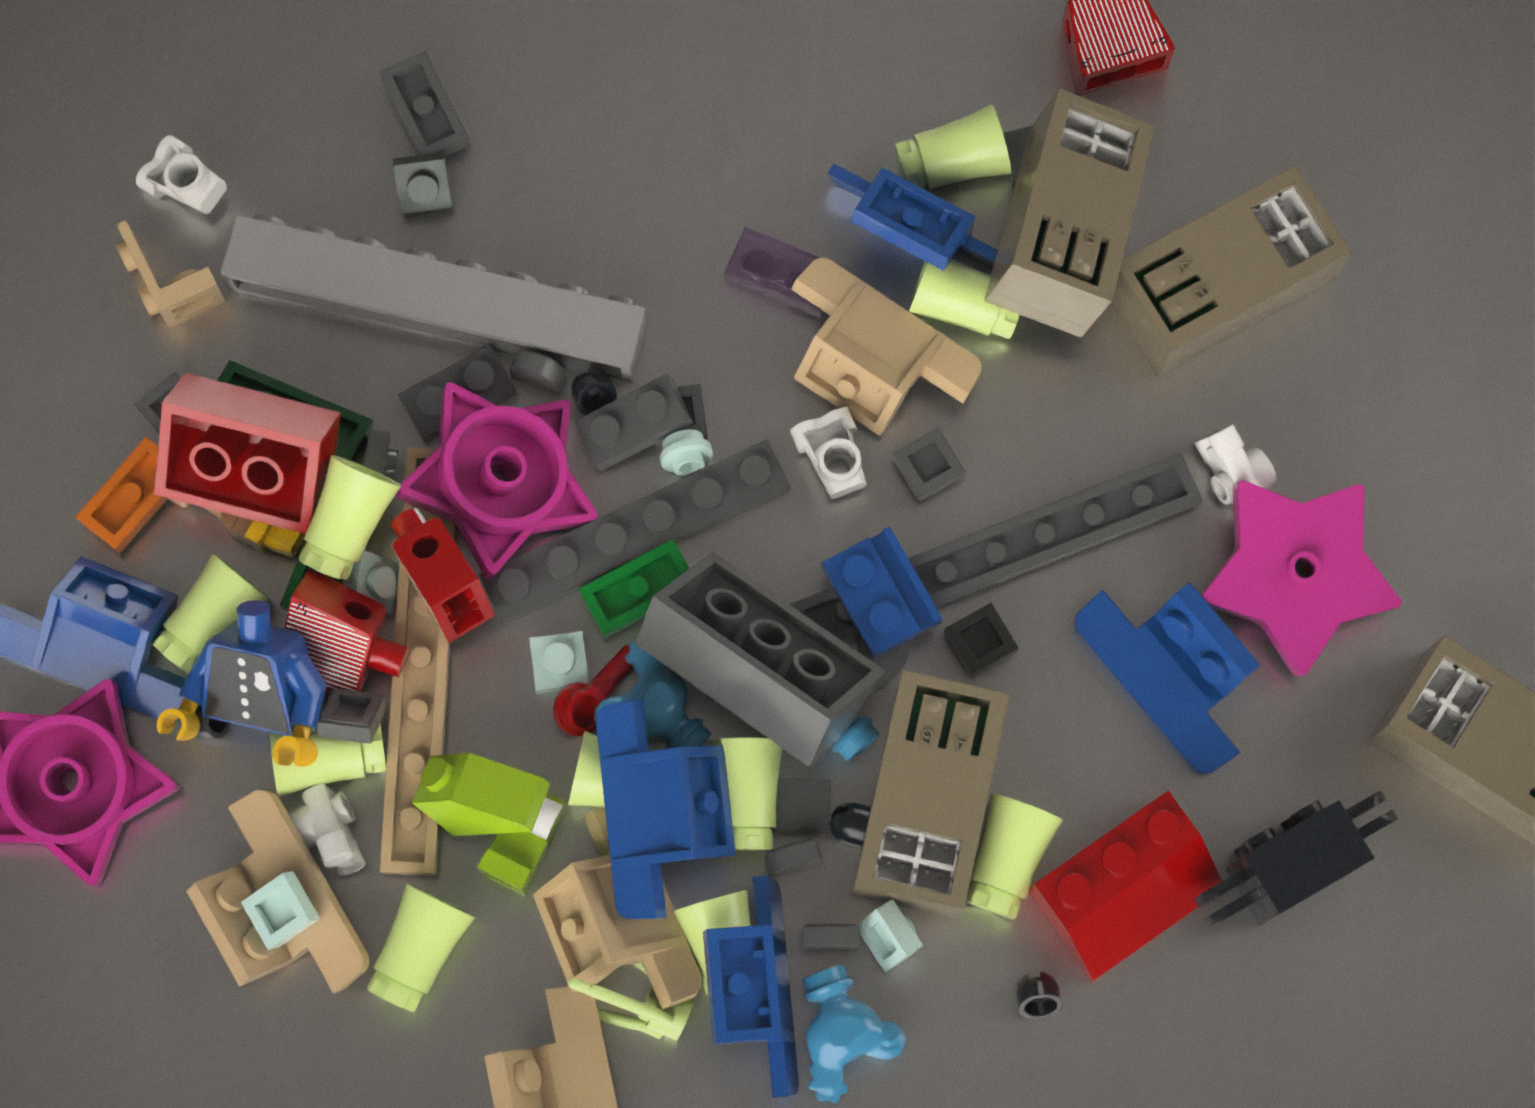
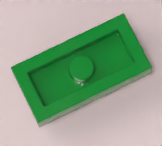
[578,539,690,639]

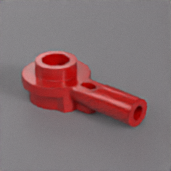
[553,645,633,737]

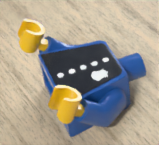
[156,600,326,767]

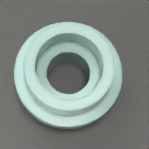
[660,429,713,476]

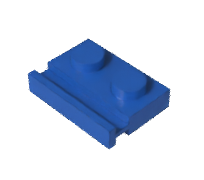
[821,526,943,660]

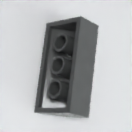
[635,552,886,767]

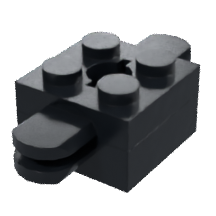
[1193,790,1398,928]

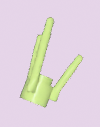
[568,962,694,1041]

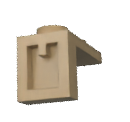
[115,220,226,328]

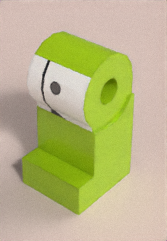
[477,792,567,896]

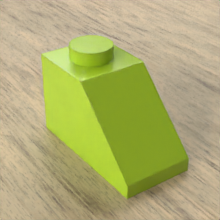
[412,752,550,836]

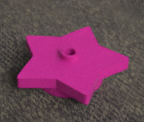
[395,382,598,579]
[1200,480,1402,677]
[0,679,180,886]

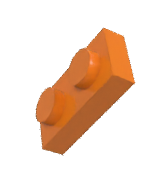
[75,437,168,554]

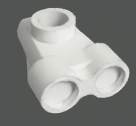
[136,135,227,214]
[790,407,867,499]
[1194,424,1276,505]
[288,783,366,876]

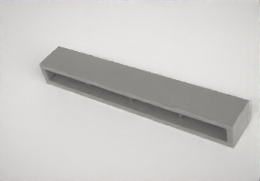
[220,214,648,383]

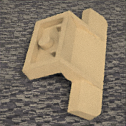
[791,258,982,436]
[186,789,369,994]
[533,808,702,1010]
[484,986,618,1108]

